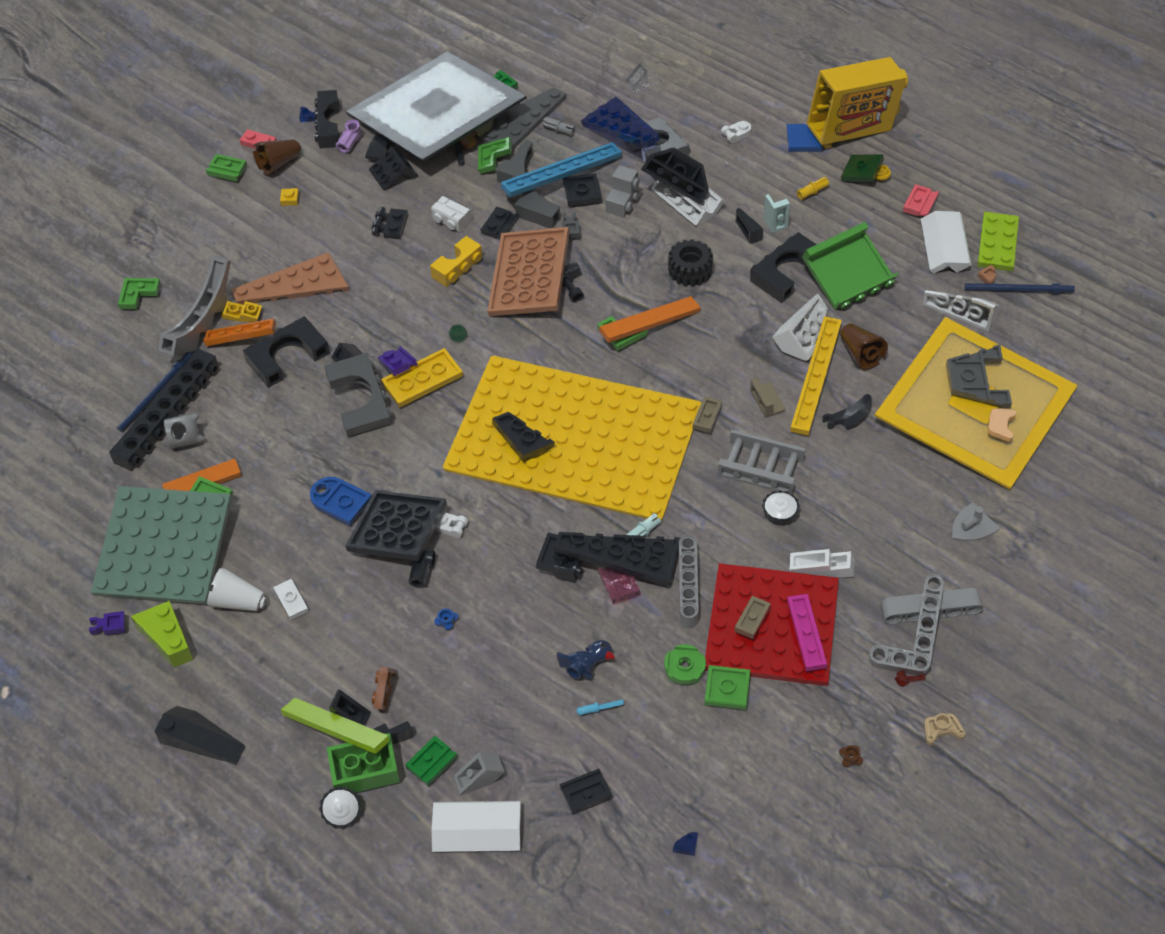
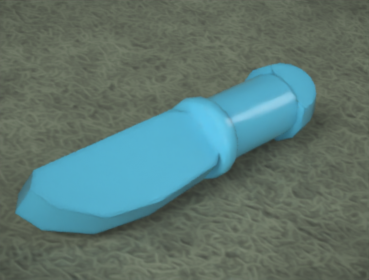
[576,699,624,715]

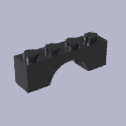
[314,90,339,149]

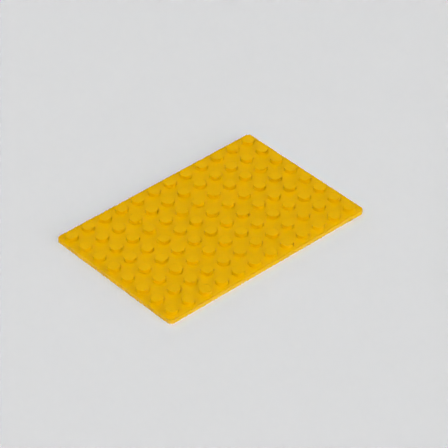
[443,356,701,521]

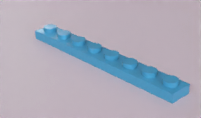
[501,142,622,197]

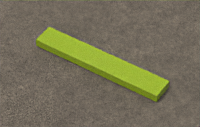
[281,698,389,754]

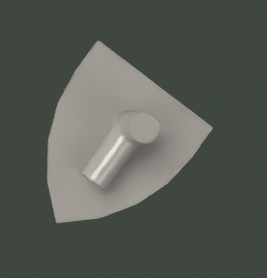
[952,503,1000,541]

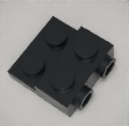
[536,533,583,582]

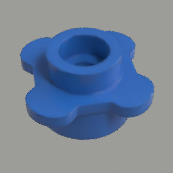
[434,608,458,630]

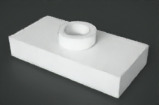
[273,579,309,620]

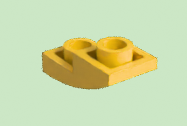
[222,301,262,322]

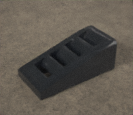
[735,208,763,244]

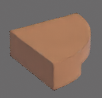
[977,265,996,284]

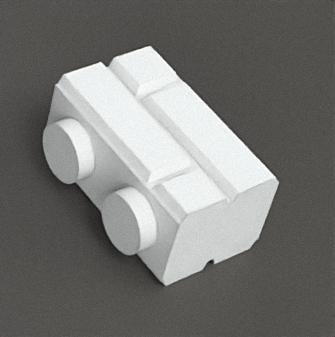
[431,196,472,232]

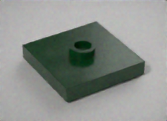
[841,154,884,182]

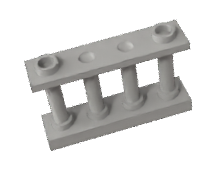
[717,429,805,494]

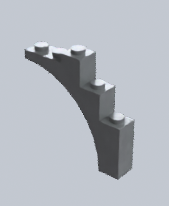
[495,140,560,229]

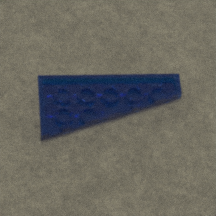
[581,96,660,148]

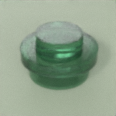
[449,324,467,341]

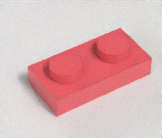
[240,129,277,149]

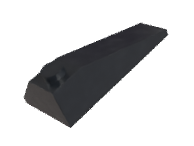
[154,706,245,765]

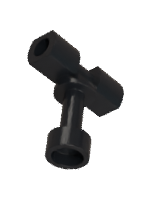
[562,262,584,303]

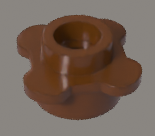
[839,745,863,767]

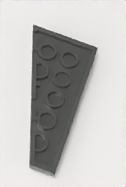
[476,88,566,155]

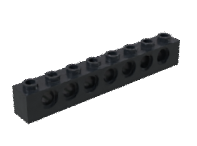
[109,348,219,472]

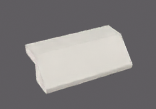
[651,180,725,226]
[921,211,972,274]
[431,801,521,852]

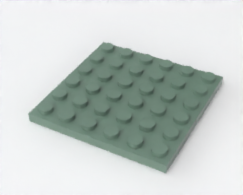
[91,486,232,604]

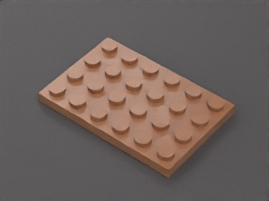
[487,227,570,316]

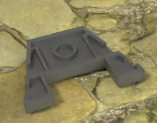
[946,345,1012,408]

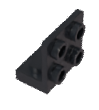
[369,146,418,190]

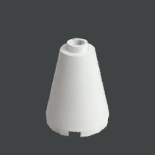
[207,568,266,611]

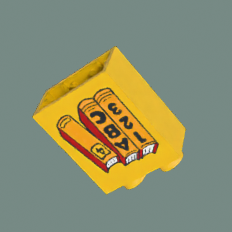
[806,57,908,145]

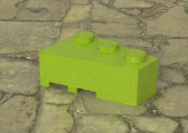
[131,601,193,668]

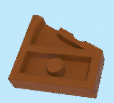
[372,666,397,710]

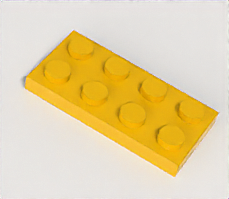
[381,348,463,408]

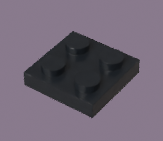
[563,173,602,206]

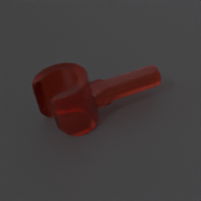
[894,670,926,687]

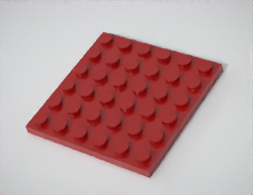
[705,563,839,687]

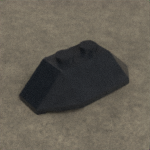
[641,147,709,204]

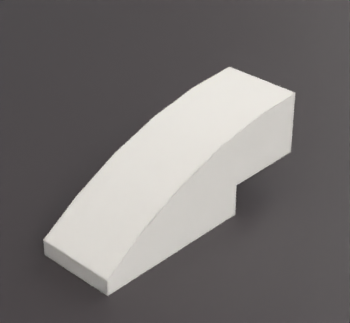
[789,549,855,578]

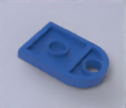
[310,477,372,526]

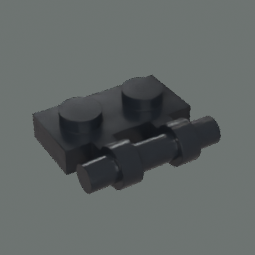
[371,206,408,240]

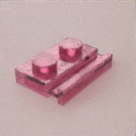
[598,567,640,604]

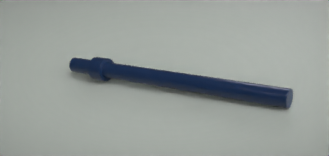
[964,283,1075,294]
[116,352,192,432]

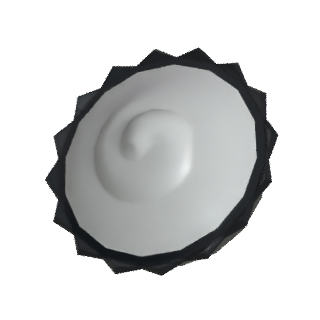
[762,490,800,523]
[319,786,362,829]

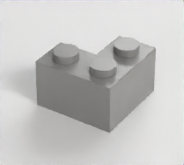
[605,165,640,218]

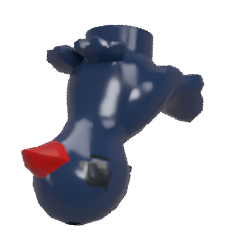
[556,640,614,680]

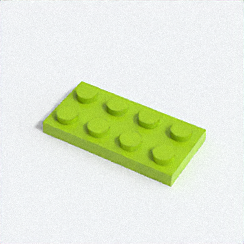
[977,212,1019,271]

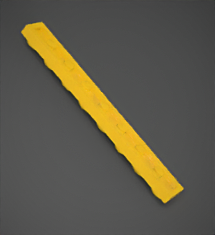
[790,316,842,436]

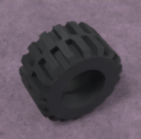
[668,239,713,286]

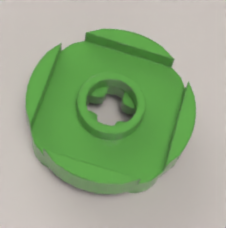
[664,644,706,685]

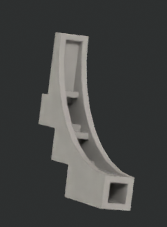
[158,255,231,356]

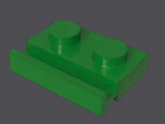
[405,736,458,787]

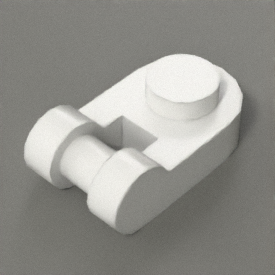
[720,121,751,143]
[435,512,469,538]

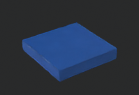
[786,124,822,152]

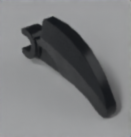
[822,394,872,429]

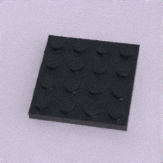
[345,490,447,561]

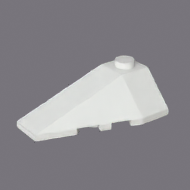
[922,290,1000,332]
[773,294,828,361]

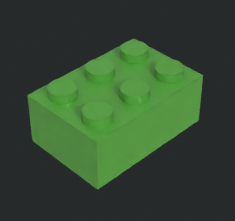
[326,733,400,793]

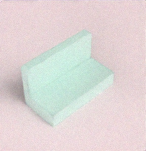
[763,194,790,233]

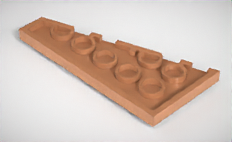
[231,252,349,305]

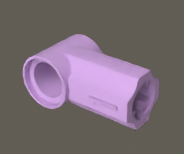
[336,120,362,154]

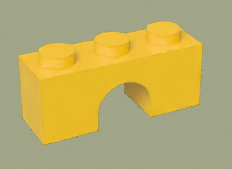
[430,236,483,287]

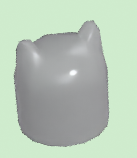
[164,413,205,449]

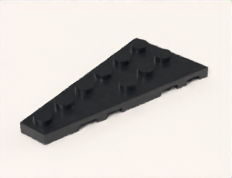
[553,532,681,586]

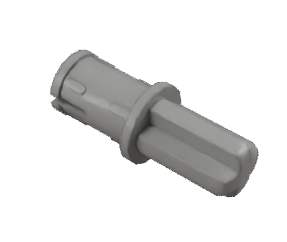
[542,117,575,136]

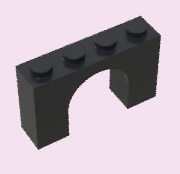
[750,232,817,303]
[243,316,330,388]

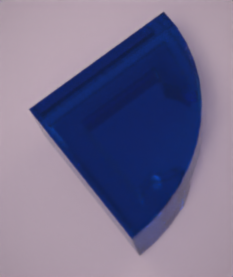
[299,107,316,122]
[673,832,698,856]

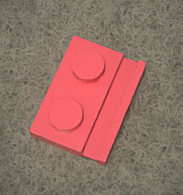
[903,184,939,217]

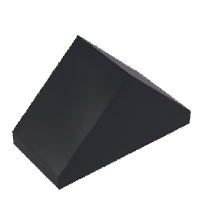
[329,689,371,726]

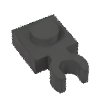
[562,212,580,238]

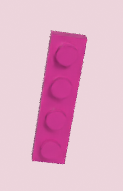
[787,594,827,671]

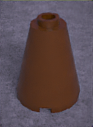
[253,139,301,175]
[840,323,888,370]

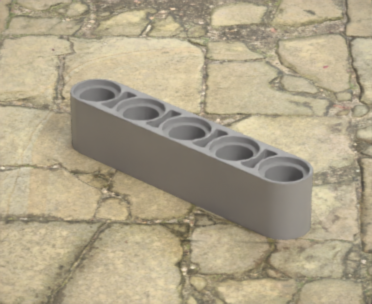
[679,534,698,628]
[880,588,983,624]

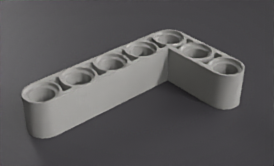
[869,574,944,676]

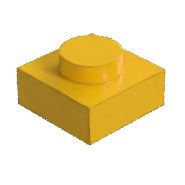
[280,188,299,206]

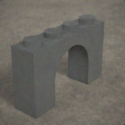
[624,117,691,160]
[324,353,393,438]

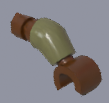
[460,120,493,149]

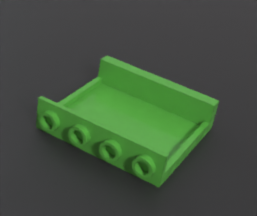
[802,222,899,310]

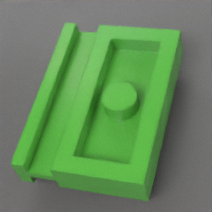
[206,154,247,182]

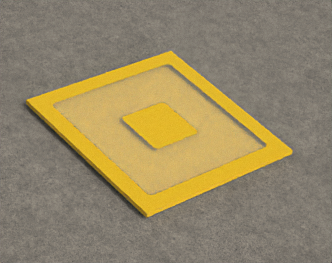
[874,317,1078,489]

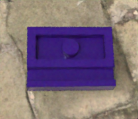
[378,346,417,376]

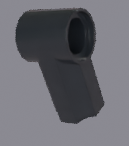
[408,550,436,588]

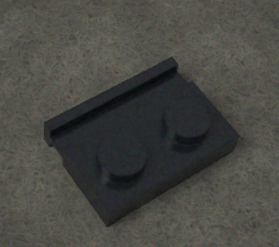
[481,206,519,239]
[560,768,612,814]

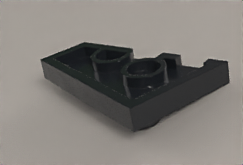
[492,412,555,460]

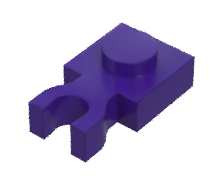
[89,611,126,635]

